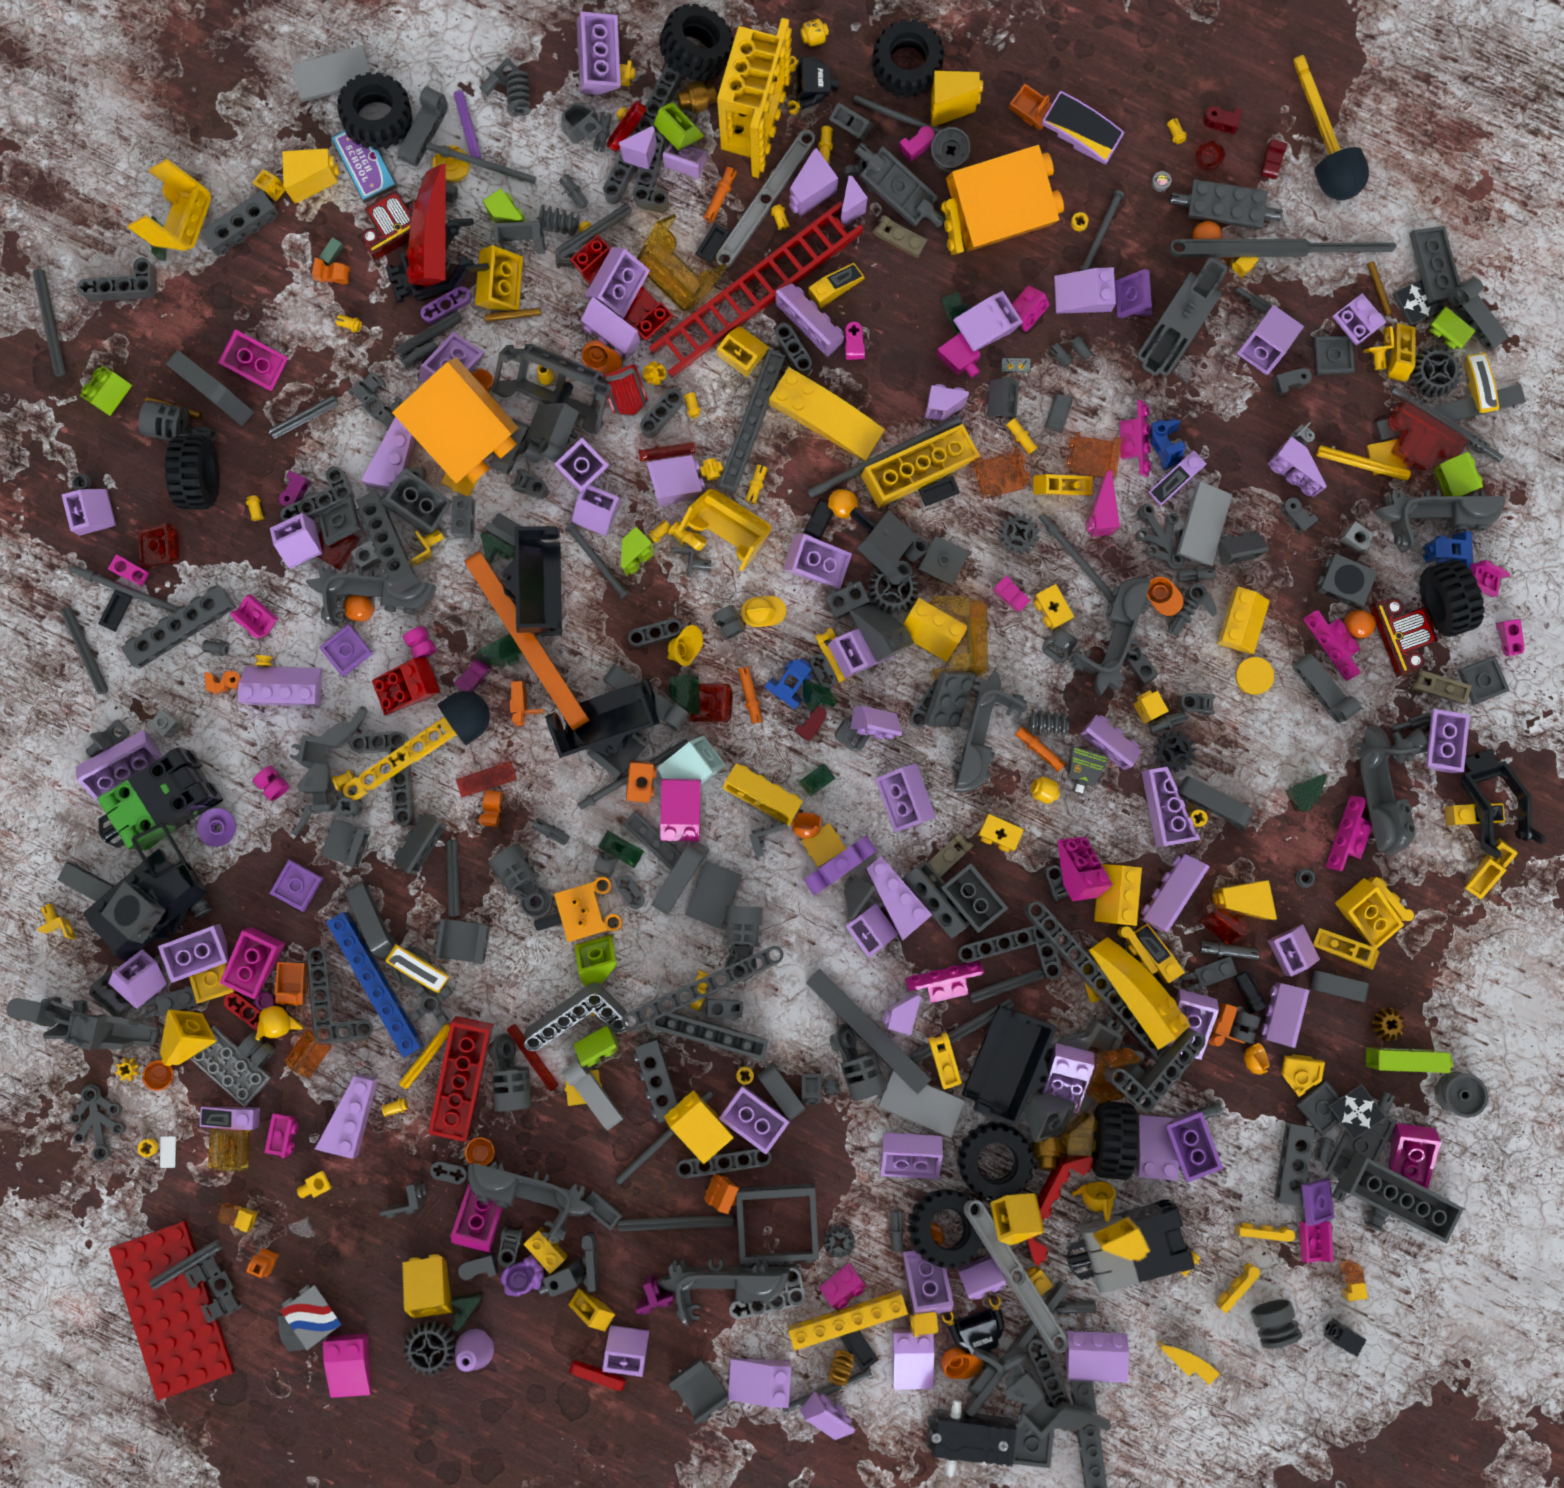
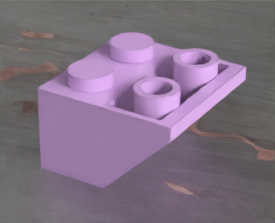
[1332,293,1386,345]
[925,384,969,421]
[571,485,621,537]
[62,489,116,536]
[270,513,323,569]
[850,706,902,739]
[845,903,899,958]
[1267,924,1320,977]
[108,949,167,1009]
[957,1254,1006,1300]
[603,1325,649,1377]
[800,1391,855,1440]

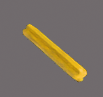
[399,1023,450,1089]

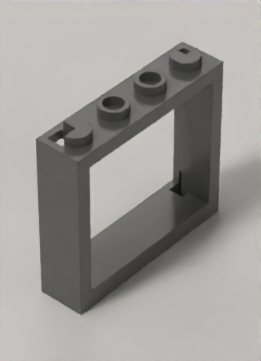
[736,1183,819,1266]

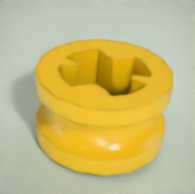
[1071,212,1089,232]
[254,655,273,667]
[736,1066,754,1085]
[137,1138,158,1157]

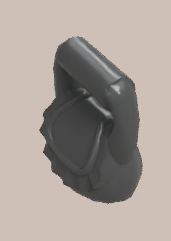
[1042,627,1077,663]
[834,717,870,752]

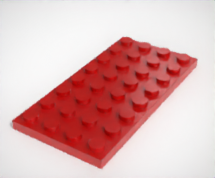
[109,1220,235,1401]

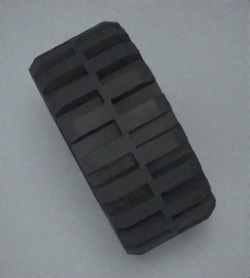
[659,4,734,81]
[872,19,944,98]
[337,72,412,150]
[164,436,220,510]
[1419,559,1485,637]
[1090,1101,1139,1180]
[957,1122,1035,1201]
[907,1189,984,1268]

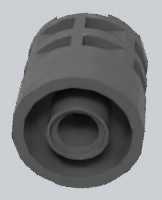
[138,400,218,443]
[488,843,552,918]
[724,906,763,982]
[830,1024,887,1101]
[488,1033,532,1111]

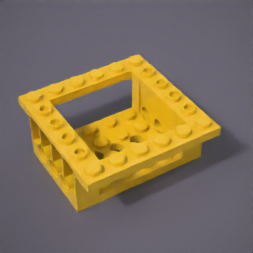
[717,18,792,178]

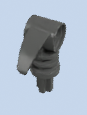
[1168,584,1217,636]

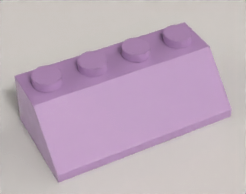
[577,11,621,95]
[776,283,844,357]
[238,666,322,706]
[76,730,163,805]
[1140,854,1210,932]

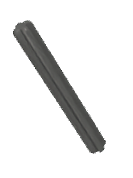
[556,204,632,259]
[61,607,108,695]

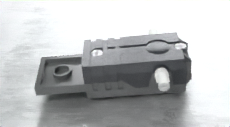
[925,1400,1054,1477]

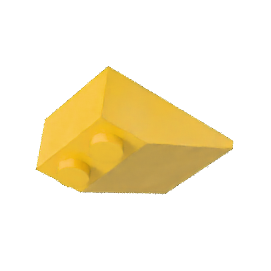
[1335,878,1404,948]

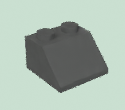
[1218,531,1269,566]

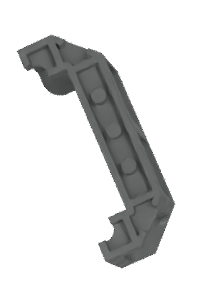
[492,344,612,435]

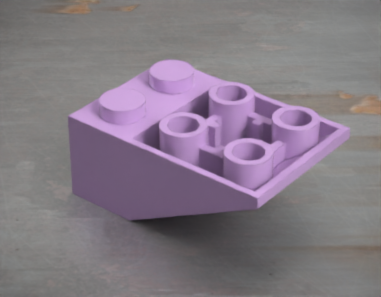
[954,291,1023,352]
[1268,436,1327,497]
[828,629,894,679]
[1042,1043,1095,1114]

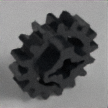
[1153,730,1196,773]

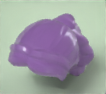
[500,1254,544,1296]

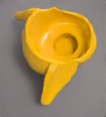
[255,1006,303,1040]
[1071,1181,1116,1222]

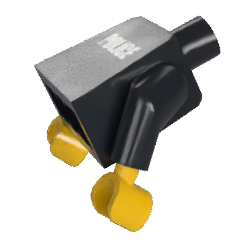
[788,56,839,115]
[942,1296,1005,1355]

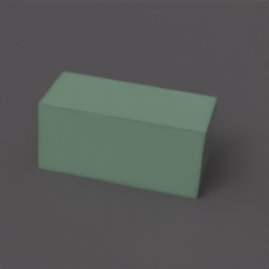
[319,237,344,266]

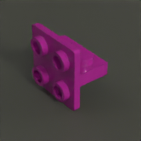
[635,1274,675,1315]

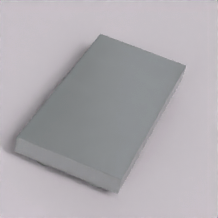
[291,45,371,103]
[1177,481,1233,566]
[190,1026,272,1107]
[878,1071,965,1138]

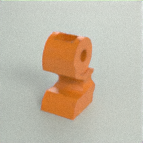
[312,257,351,285]
[204,671,242,695]
[478,790,503,828]
[247,1248,279,1279]

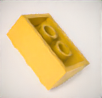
[475,245,523,311]
[1217,586,1270,655]
[903,598,968,663]
[1094,864,1142,926]
[1092,1217,1150,1261]

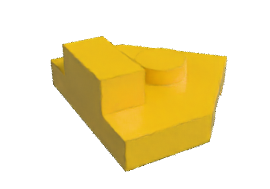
[1281,1054,1325,1097]

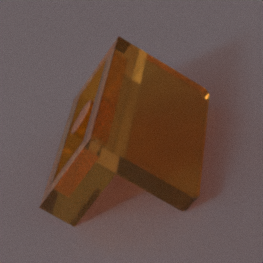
[284,1029,331,1078]

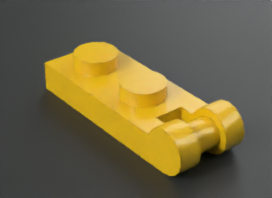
[941,199,964,255]
[814,627,856,683]
[1368,877,1414,921]
[1117,926,1158,974]
[928,1032,962,1090]
[1235,1222,1295,1242]
[1215,1263,1260,1314]

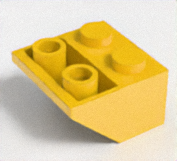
[717,326,770,378]
[990,1193,1044,1246]

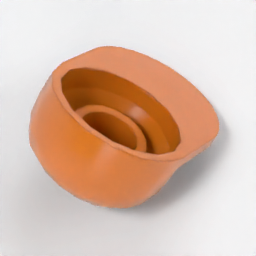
[581,340,622,375]
[1146,577,1183,616]
[940,1347,983,1379]

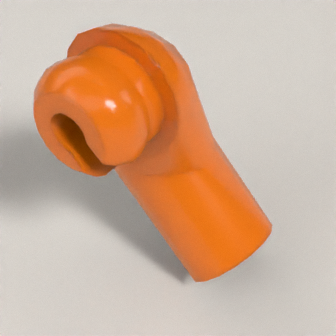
[930,1222,944,1246]

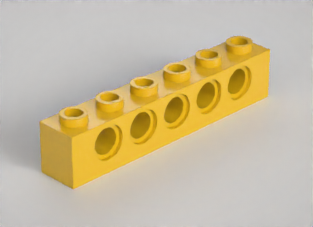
[788,1290,908,1351]

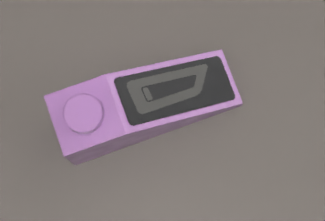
[1148,450,1206,507]
[200,1106,260,1130]

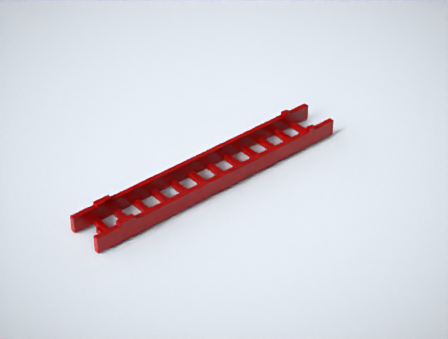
[649,201,863,379]

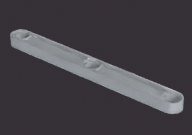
[716,130,815,269]
[964,1200,1068,1353]

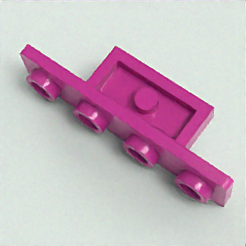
[1120,400,1151,478]
[1303,610,1361,681]
[1326,796,1372,871]
[905,961,984,1003]

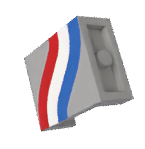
[279,1284,341,1350]

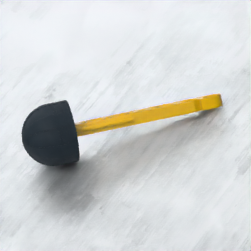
[1293,55,1369,200]
[343,691,490,801]

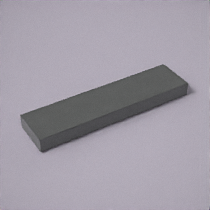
[623,810,682,871]

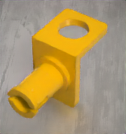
[1363,326,1395,370]
[411,528,444,567]
[37,904,76,940]
[297,1171,331,1199]
[909,1312,938,1337]

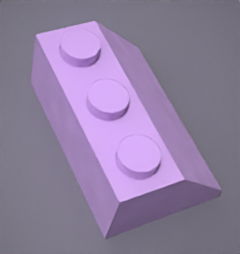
[585,247,650,319]
[581,297,641,360]
[1426,709,1470,773]
[1079,715,1142,770]
[875,763,936,833]
[158,924,228,983]
[1260,982,1309,1048]
[882,993,921,1035]
[719,1084,790,1154]
[880,1133,943,1179]
[1065,1331,1129,1383]

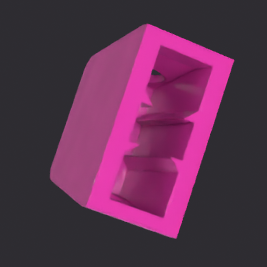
[936,333,981,378]

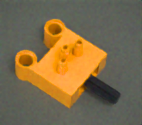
[534,877,623,942]

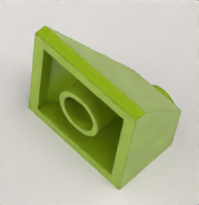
[574,934,617,987]

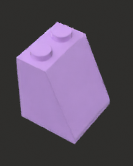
[789,148,838,218]
[1237,305,1304,375]
[554,438,609,493]
[647,455,705,507]

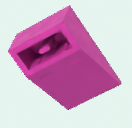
[1057,837,1113,901]

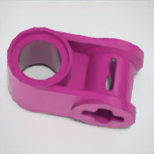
[845,322,865,360]

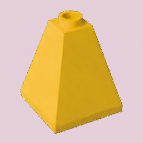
[160,1009,216,1066]

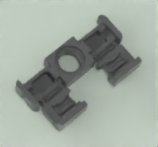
[348,371,404,431]
[183,1253,242,1323]

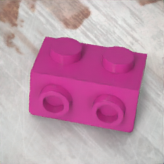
[1012,285,1049,332]
[1470,560,1510,597]
[230,594,279,639]
[264,1113,299,1159]
[1299,1221,1333,1263]
[818,1263,867,1310]

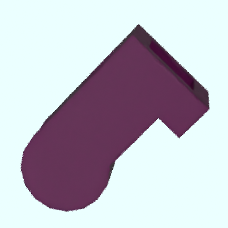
[279,470,311,507]
[454,658,490,692]

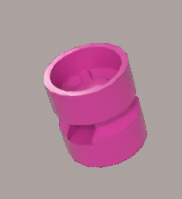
[402,626,437,658]
[252,765,290,802]

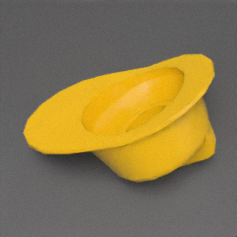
[741,596,787,627]
[667,625,703,666]

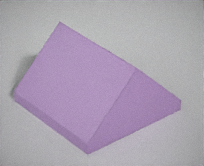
[619,126,657,170]
[663,144,709,179]
[841,176,867,227]

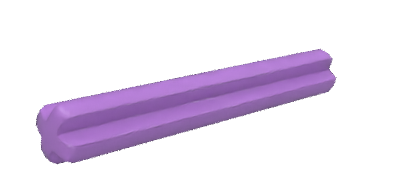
[454,90,482,159]

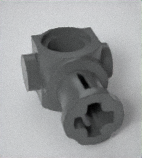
[335,789,364,817]

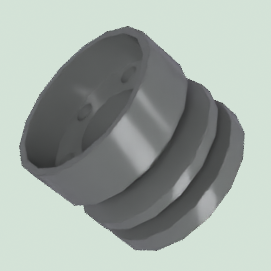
[931,127,971,173]
[1250,1299,1303,1349]

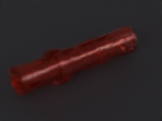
[638,442,696,462]

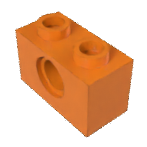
[625,760,657,803]

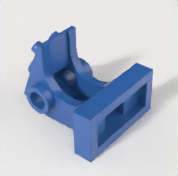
[1150,418,1186,471]
[1423,531,1473,569]
[764,658,813,709]

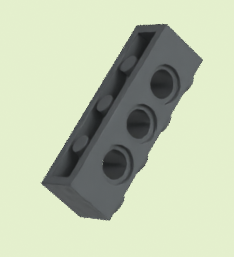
[200,190,280,256]
[902,860,970,939]
[633,1039,679,1123]
[1274,1122,1316,1207]

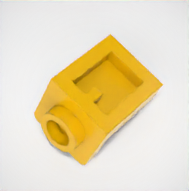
[620,60,636,86]
[252,169,285,201]
[1026,1266,1054,1296]

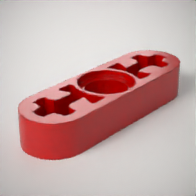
[607,101,646,152]
[224,992,261,1031]
[569,1360,626,1391]

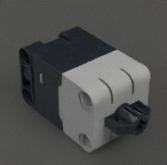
[1066,1199,1195,1293]

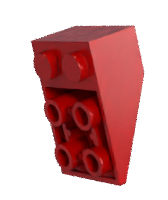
[371,657,441,715]

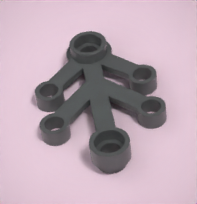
[1136,504,1185,570]
[69,1084,126,1161]

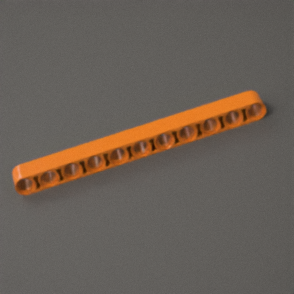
[464,550,590,731]

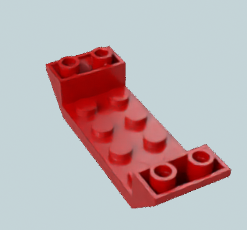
[570,234,674,341]
[1025,1151,1094,1266]

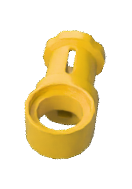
[668,521,707,551]
[690,969,710,1012]

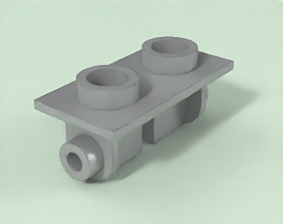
[1288,422,1315,447]

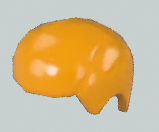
[828,489,859,519]
[1244,1043,1270,1075]

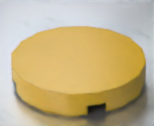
[432,145,470,183]
[1235,657,1274,695]

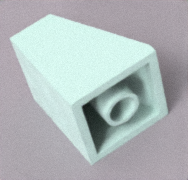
[657,735,726,785]

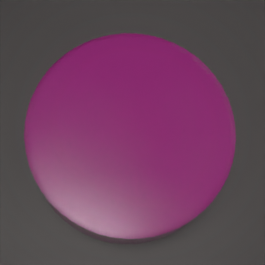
[255,992,276,1011]

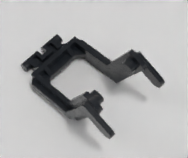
[385,218,490,303]
[1460,749,1546,859]

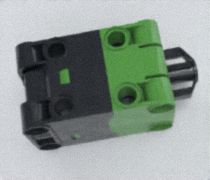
[97,747,224,851]

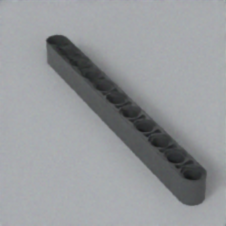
[1024,901,1170,1063]

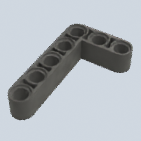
[165,350,255,427]
[603,664,690,732]
[349,731,415,826]
[957,924,1062,979]
[306,947,373,1045]
[524,983,628,1051]
[1104,1029,1206,1112]

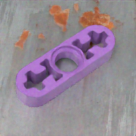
[420,286,472,324]

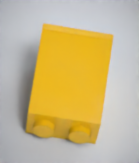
[931,71,983,127]
[282,149,340,203]
[1212,880,1277,920]
[664,1090,734,1164]
[403,1254,453,1319]

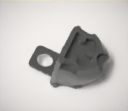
[561,102,602,144]

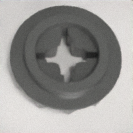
[823,1225,855,1258]

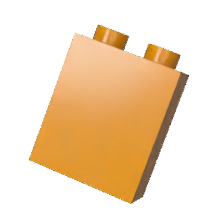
[946,145,1064,252]
[392,357,519,484]

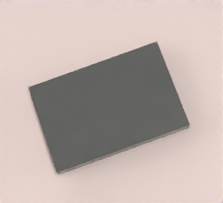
[685,861,742,929]

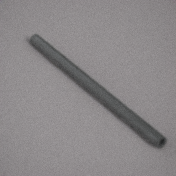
[806,416,962,499]

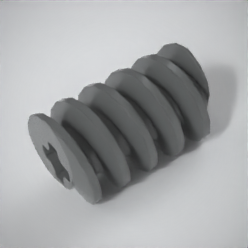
[506,71,531,116]
[539,204,580,236]
[1029,709,1070,738]

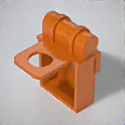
[1009,84,1052,130]
[510,681,546,726]
[274,962,308,1006]
[1208,1003,1245,1046]
[704,1173,741,1214]

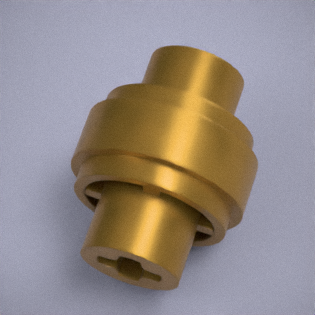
[676,81,717,113]
[1032,1136,1064,1171]

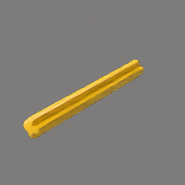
[1316,445,1411,481]

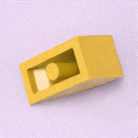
[569,1288,615,1331]

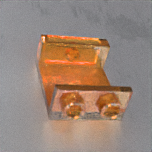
[1066,432,1122,479]
[973,448,1030,499]
[1086,1047,1141,1103]

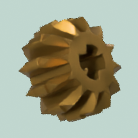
[1371,1007,1407,1041]
[828,1350,854,1386]

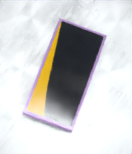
[1042,90,1124,165]

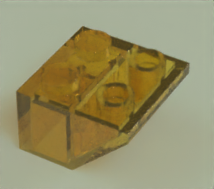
[1062,1111,1097,1156]
[208,1128,250,1171]

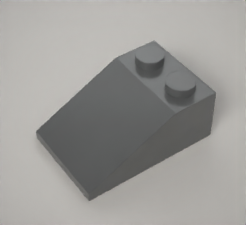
[850,603,914,662]

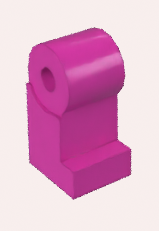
[899,126,934,163]
[108,554,150,586]
[993,575,1030,612]
[1496,619,1525,657]

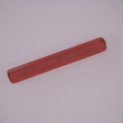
[507,1024,559,1091]

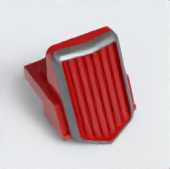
[603,364,648,416]

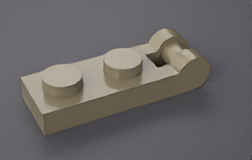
[873,215,927,258]
[1412,670,1472,705]
[928,832,974,877]

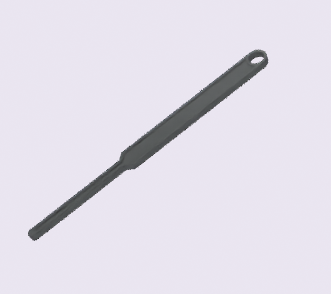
[1169,239,1397,257]

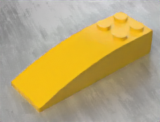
[769,367,885,461]
[861,424,980,508]
[1088,937,1191,1050]

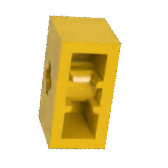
[1033,584,1074,631]
[1133,690,1168,724]
[977,814,1024,853]
[524,1226,568,1274]

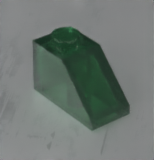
[475,634,522,667]
[668,674,700,715]
[1285,774,1327,813]
[598,830,644,868]

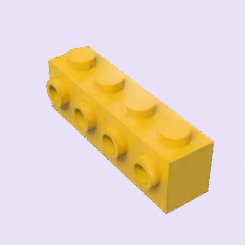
[722,763,803,826]

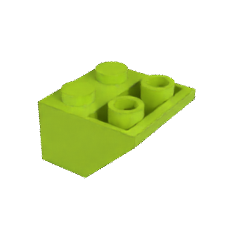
[653,102,704,151]
[482,188,526,223]
[1428,307,1475,350]
[80,366,132,416]
[1433,452,1483,496]
[621,527,655,576]
[573,1025,620,1068]

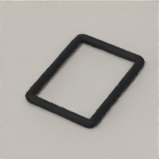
[132,823,185,878]

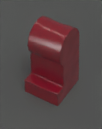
[1203,106,1242,134]
[1260,139,1288,180]
[794,706,827,742]

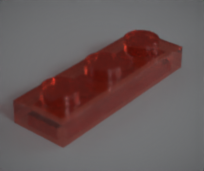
[456,761,517,798]

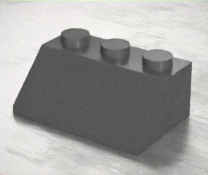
[379,468,452,535]
[394,812,447,874]
[941,863,1008,933]

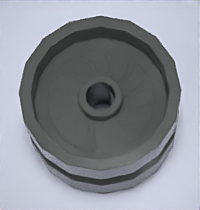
[1435,1071,1489,1118]

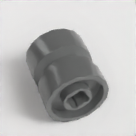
[712,605,746,640]
[1229,1010,1261,1044]
[237,1031,276,1068]

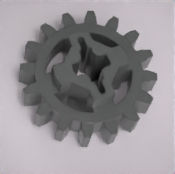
[998,513,1040,555]

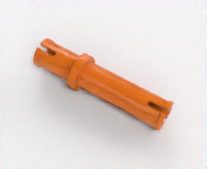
[703,167,737,223]
[737,666,763,725]
[1014,726,1066,772]

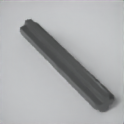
[395,311,462,357]
[269,395,339,439]
[446,840,460,916]
[970,969,1044,1003]
[149,1240,222,1290]

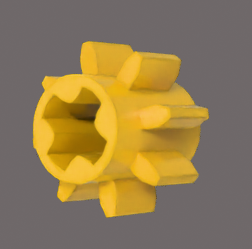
[643,361,666,386]
[700,458,723,481]
[115,1057,142,1082]

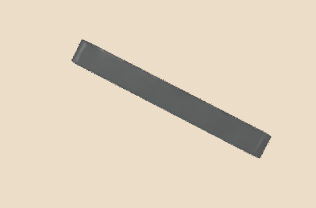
[603,64,684,204]
[621,946,784,1031]

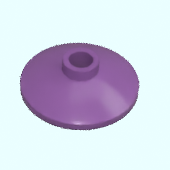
[197,808,236,847]

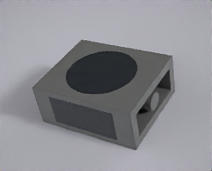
[1316,553,1378,609]
[101,881,166,943]

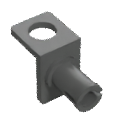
[479,58,520,96]
[670,547,711,578]
[86,719,130,758]

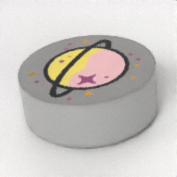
[1152,171,1171,192]

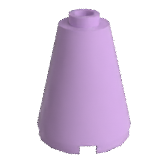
[454,1329,494,1371]

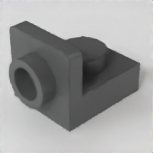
[802,1074,821,1105]

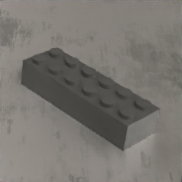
[1338,1152,1464,1244]

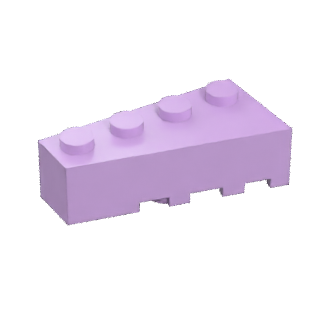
[361,417,416,490]
[1142,767,1201,847]
[865,856,932,940]
[315,1074,378,1159]

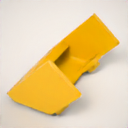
[127,158,211,251]
[677,489,772,571]

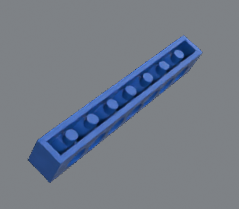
[326,912,425,1058]

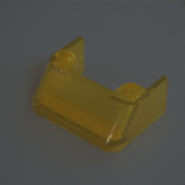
[637,214,727,311]
[929,596,988,676]

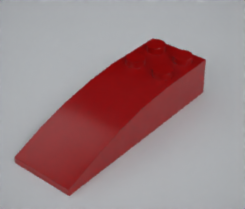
[406,164,446,286]
[428,1016,494,1142]

